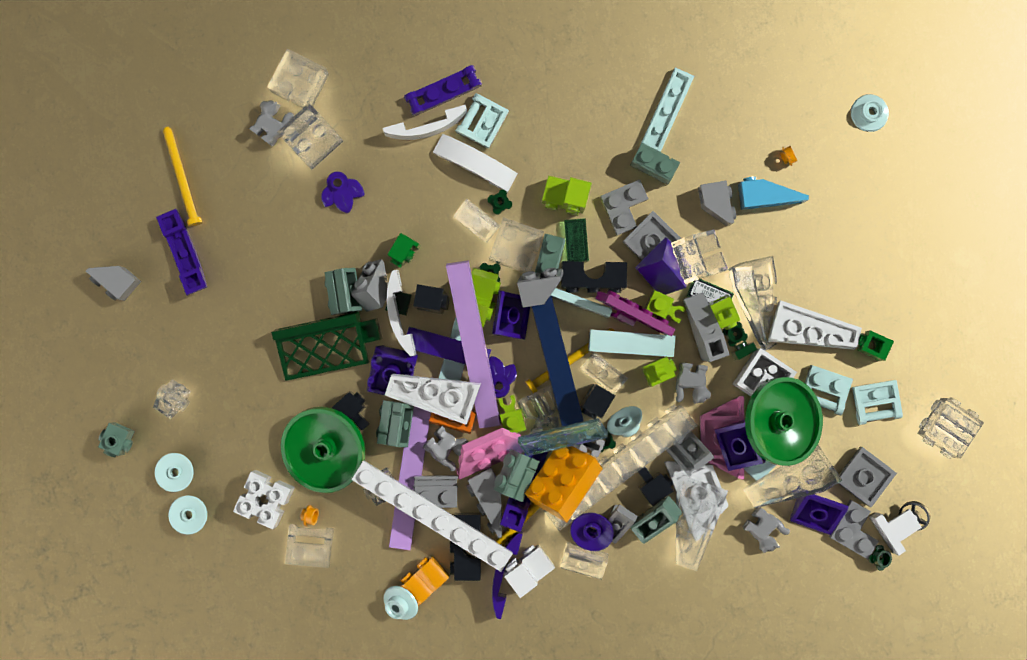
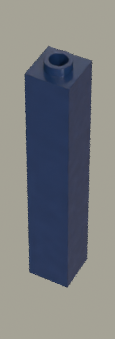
[531,296,584,429]

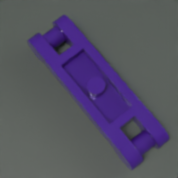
[404,65,482,116]

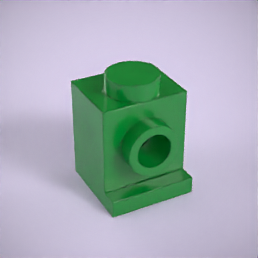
[387,233,420,268]
[857,330,894,361]

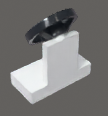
[869,501,931,556]

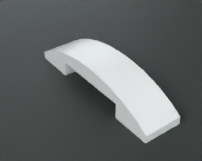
[383,105,467,140]
[433,134,518,193]
[387,270,417,356]

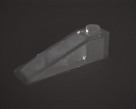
[729,256,777,350]
[743,445,842,508]
[676,475,728,571]

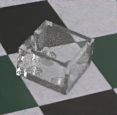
[268,49,329,111]
[277,103,343,170]
[489,217,544,273]
[671,229,728,284]

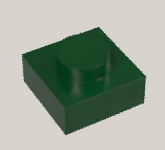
[385,292,412,316]
[360,318,383,343]
[731,341,757,360]

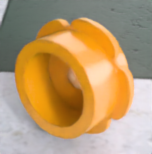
[779,146,797,166]
[300,505,319,526]

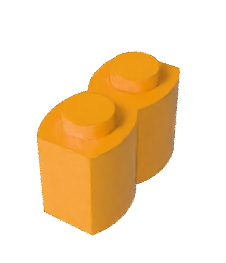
[400,556,450,606]

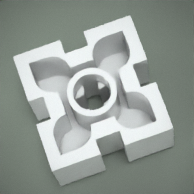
[233,470,295,529]

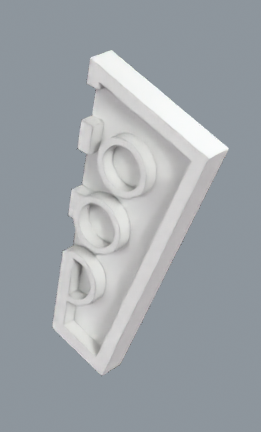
[768,300,862,350]
[385,374,481,425]

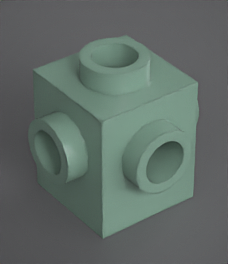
[98,422,135,457]

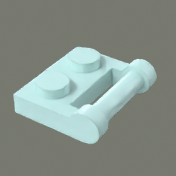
[455,93,509,149]
[805,365,853,416]
[852,380,903,425]

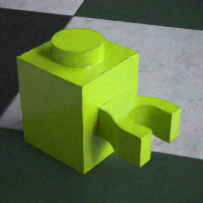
[644,290,686,323]
[709,294,741,330]
[641,356,677,387]
[498,395,526,433]

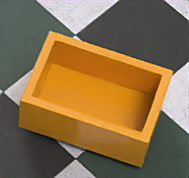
[524,440,603,523]

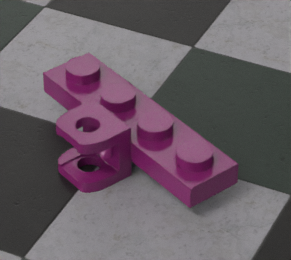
[595,290,675,337]

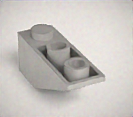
[683,293,730,362]
[467,467,502,538]

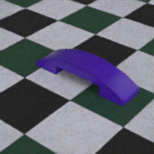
[156,209,207,296]
[407,327,491,365]
[500,446,548,532]
[492,531,523,619]

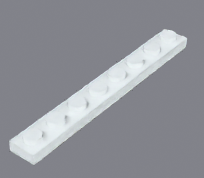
[352,460,513,572]

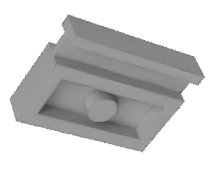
[665,429,714,477]
[413,475,458,508]

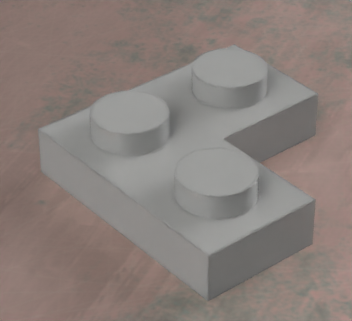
[600,180,648,236]
[829,500,879,560]

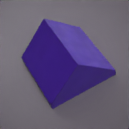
[635,237,690,295]
[492,291,530,340]
[715,420,765,471]
[790,489,849,535]

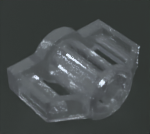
[517,385,557,420]

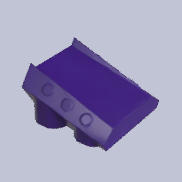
[367,345,418,395]

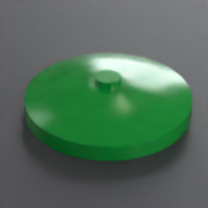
[745,377,823,466]
[281,407,365,493]

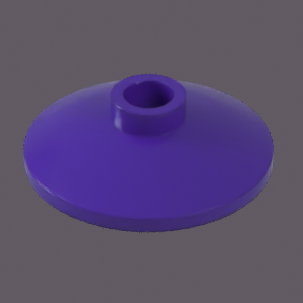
[571,513,614,551]

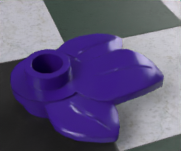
[321,171,364,213]
[489,356,517,398]

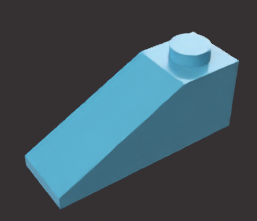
[738,177,809,210]

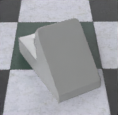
[606,504,638,544]

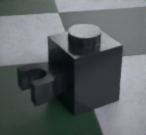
[332,391,369,430]
[637,465,674,506]

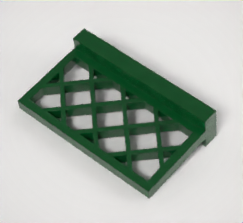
[271,311,369,381]

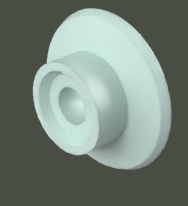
[851,94,889,132]
[607,406,642,437]
[155,453,194,492]
[168,495,207,535]
[384,586,418,620]

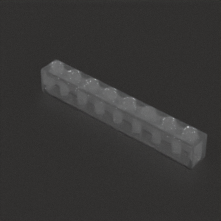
[543,404,697,531]

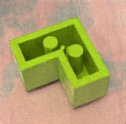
[542,175,591,216]
[471,268,501,327]

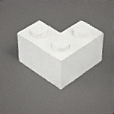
[733,348,797,396]
[504,545,555,598]

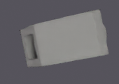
[698,180,736,226]
[351,259,388,311]
[86,266,141,301]
[517,268,563,307]

